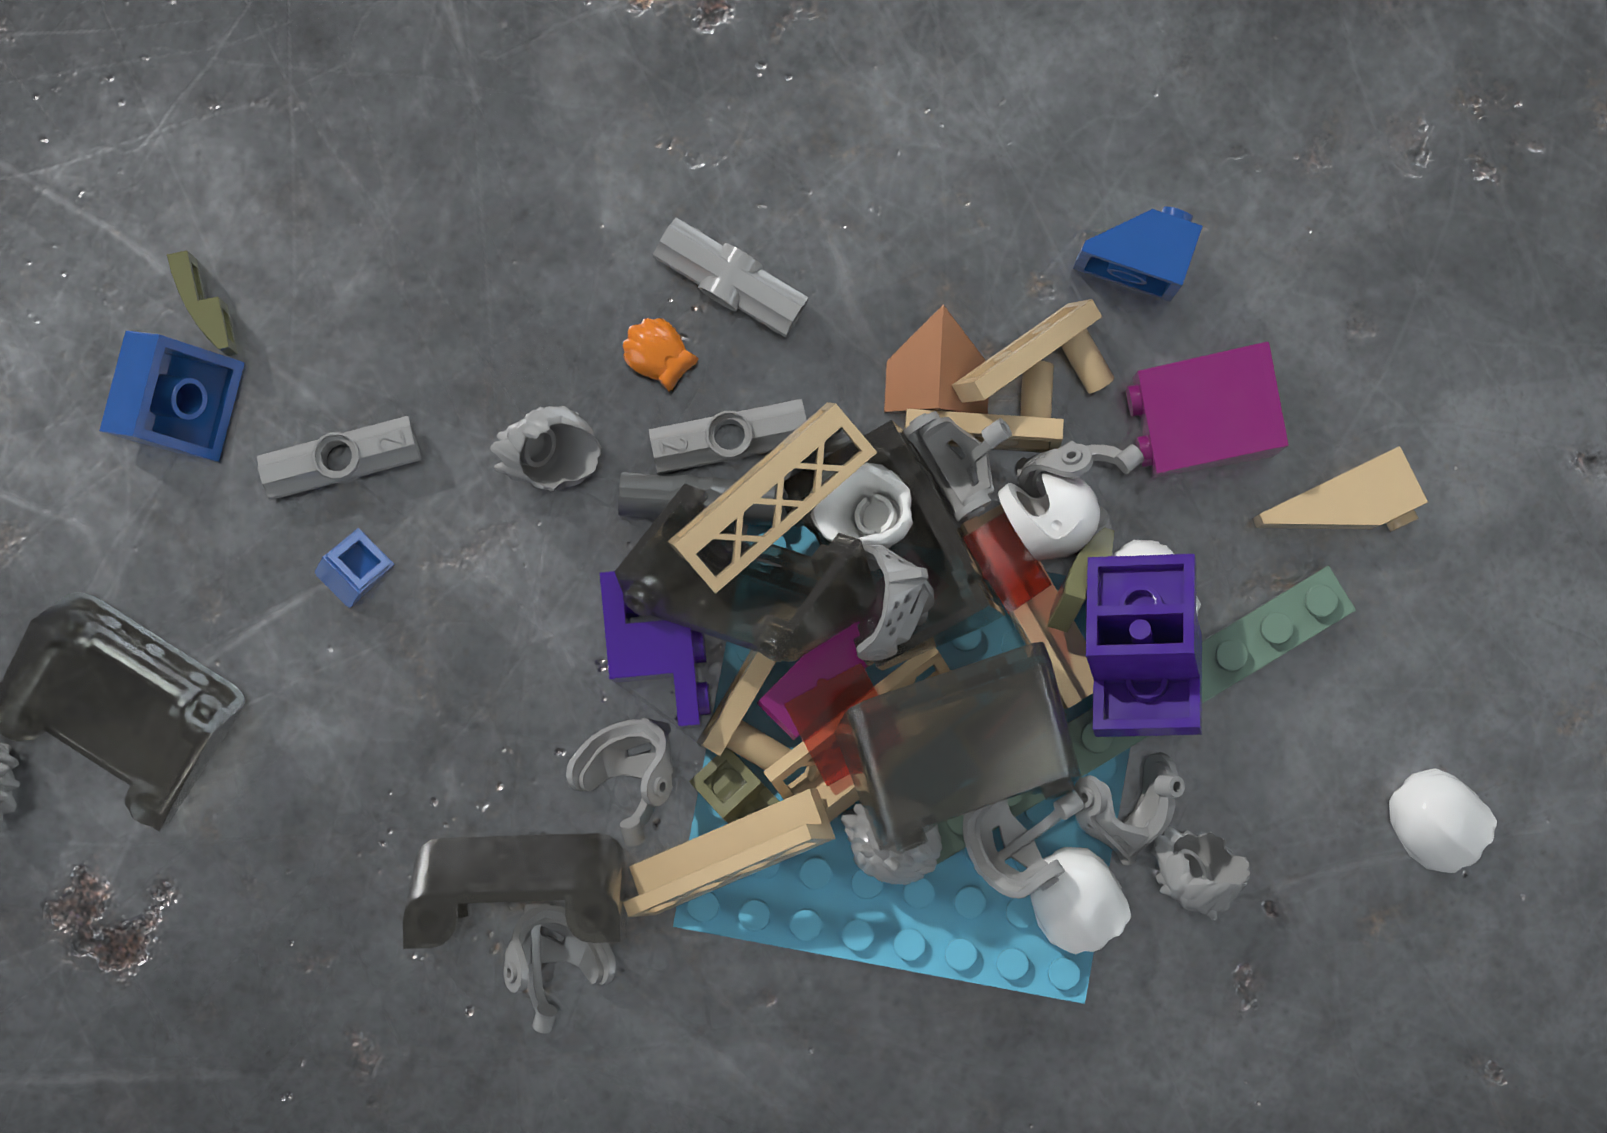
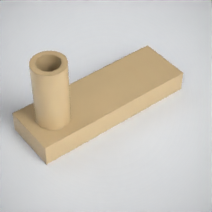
[952,299,1115,403]
[903,361,1064,452]
[697,607,801,770]

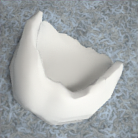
[810,462,913,549]
[1389,768,1497,873]
[1030,847,1131,955]

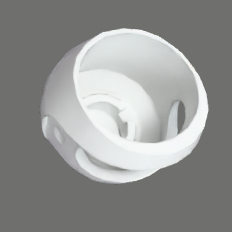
[998,472,1100,561]

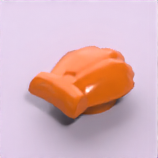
[622,318,699,392]

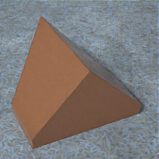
[884,304,989,414]

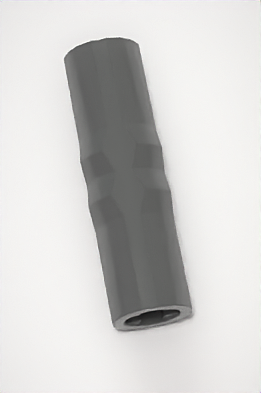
[618,472,775,526]

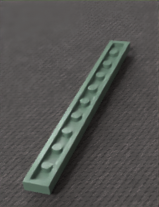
[927,565,1356,864]

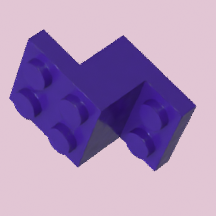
[1086,554,1202,737]
[600,571,712,729]

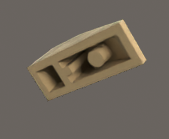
[1252,446,1428,532]

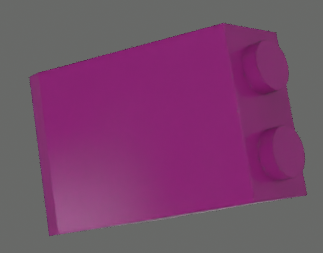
[1126,342,1289,479]

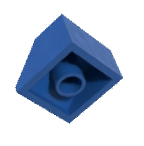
[1073,206,1203,302]
[99,331,245,462]

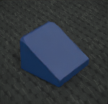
[315,528,395,608]

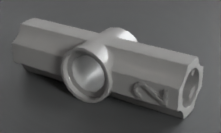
[653,218,809,337]
[649,399,807,474]
[257,416,421,500]

